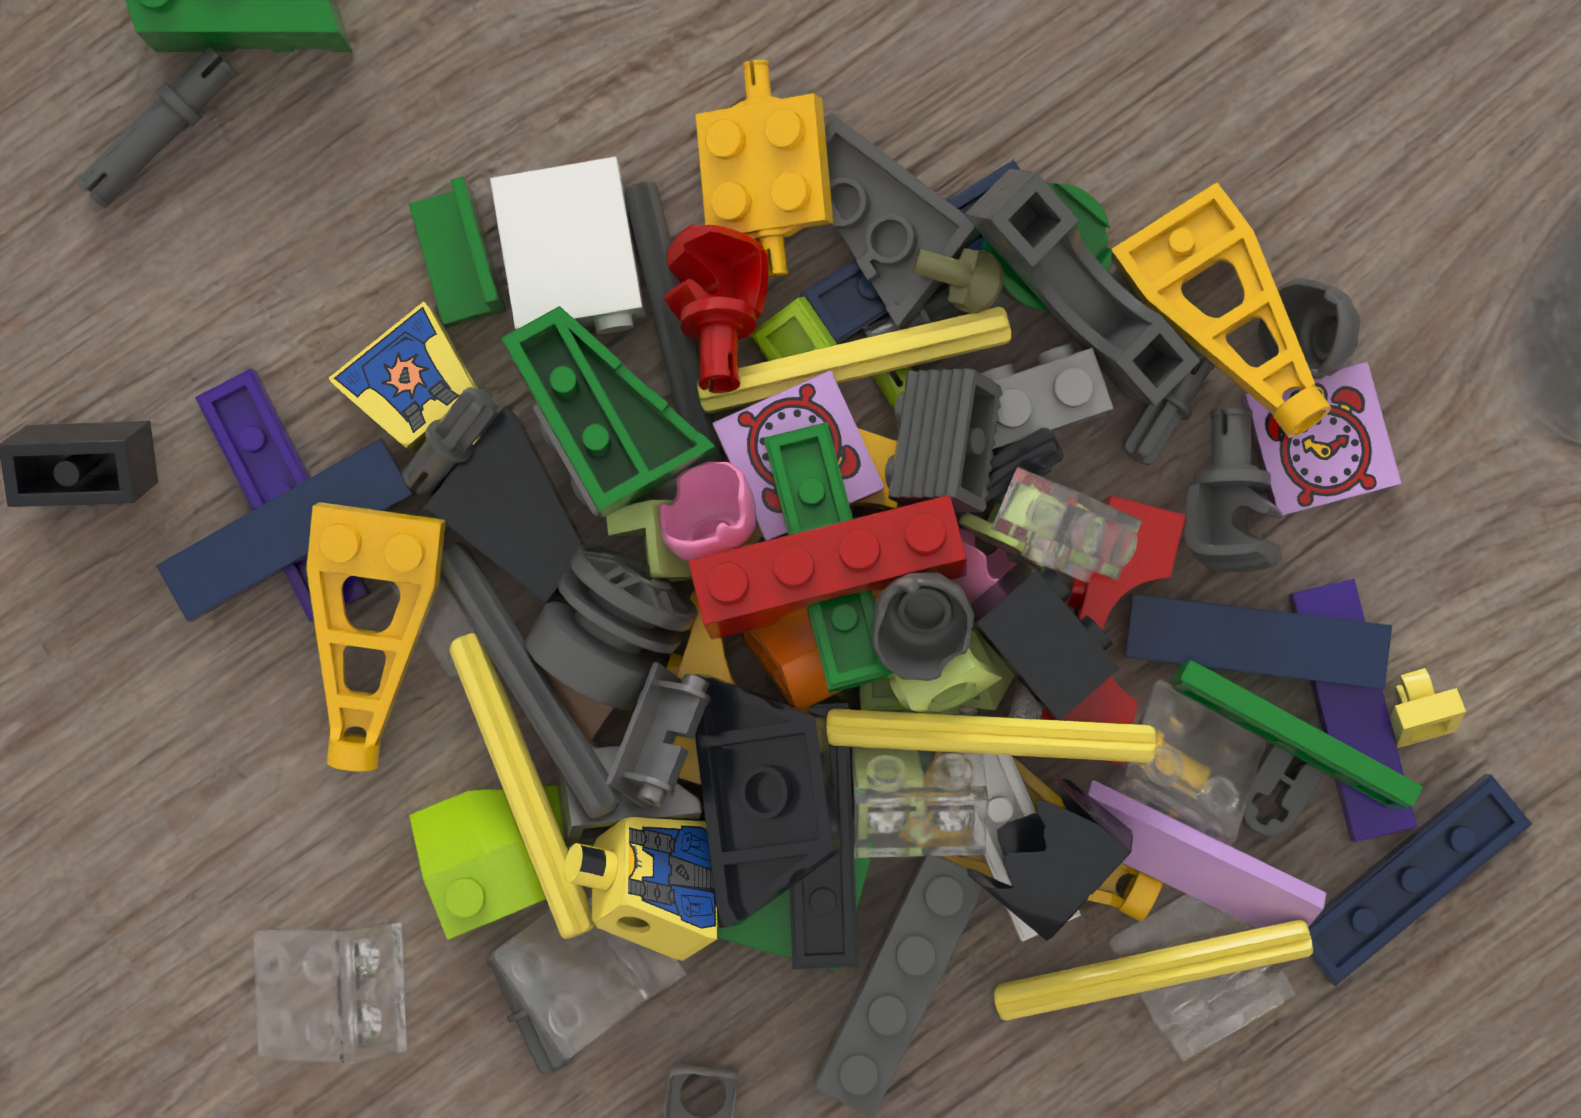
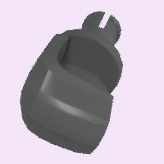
[1185,408,1282,572]

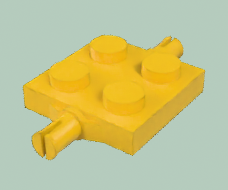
[695,60,834,278]

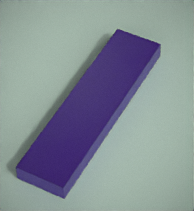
[195,368,370,622]
[1288,579,1417,842]

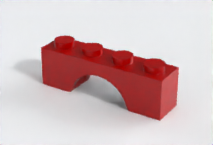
[688,495,967,640]
[1035,496,1186,765]

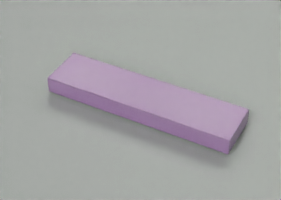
[1084,780,1326,928]

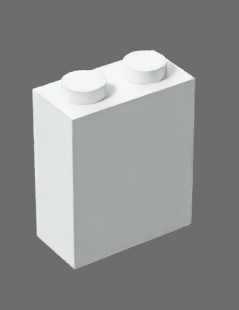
[490,157,646,334]

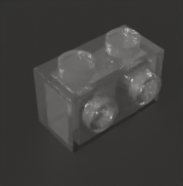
[991,467,1143,583]

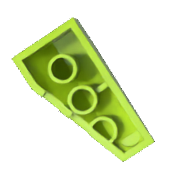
[409,785,594,940]

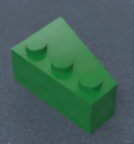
[126,0,352,52]
[502,306,715,519]

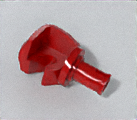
[664,225,769,393]

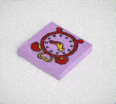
[1241,362,1402,516]
[712,370,885,541]

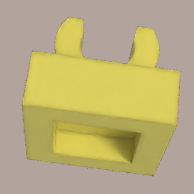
[1390,668,1466,749]

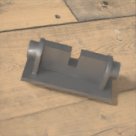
[606,662,711,809]

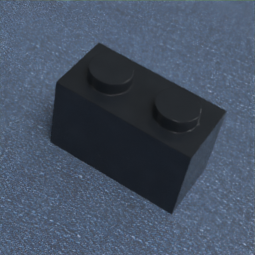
[0,421,158,507]
[971,561,1119,721]

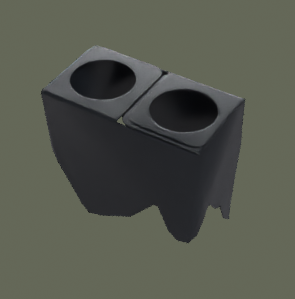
[968,777,1133,941]

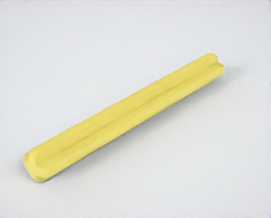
[697,307,1011,414]
[449,633,595,939]
[826,709,1156,763]
[994,919,1313,1021]

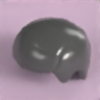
[1258,278,1360,379]
[870,572,974,681]

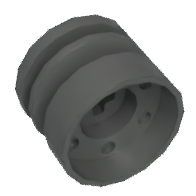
[526,544,698,711]

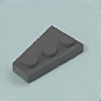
[825,115,980,330]

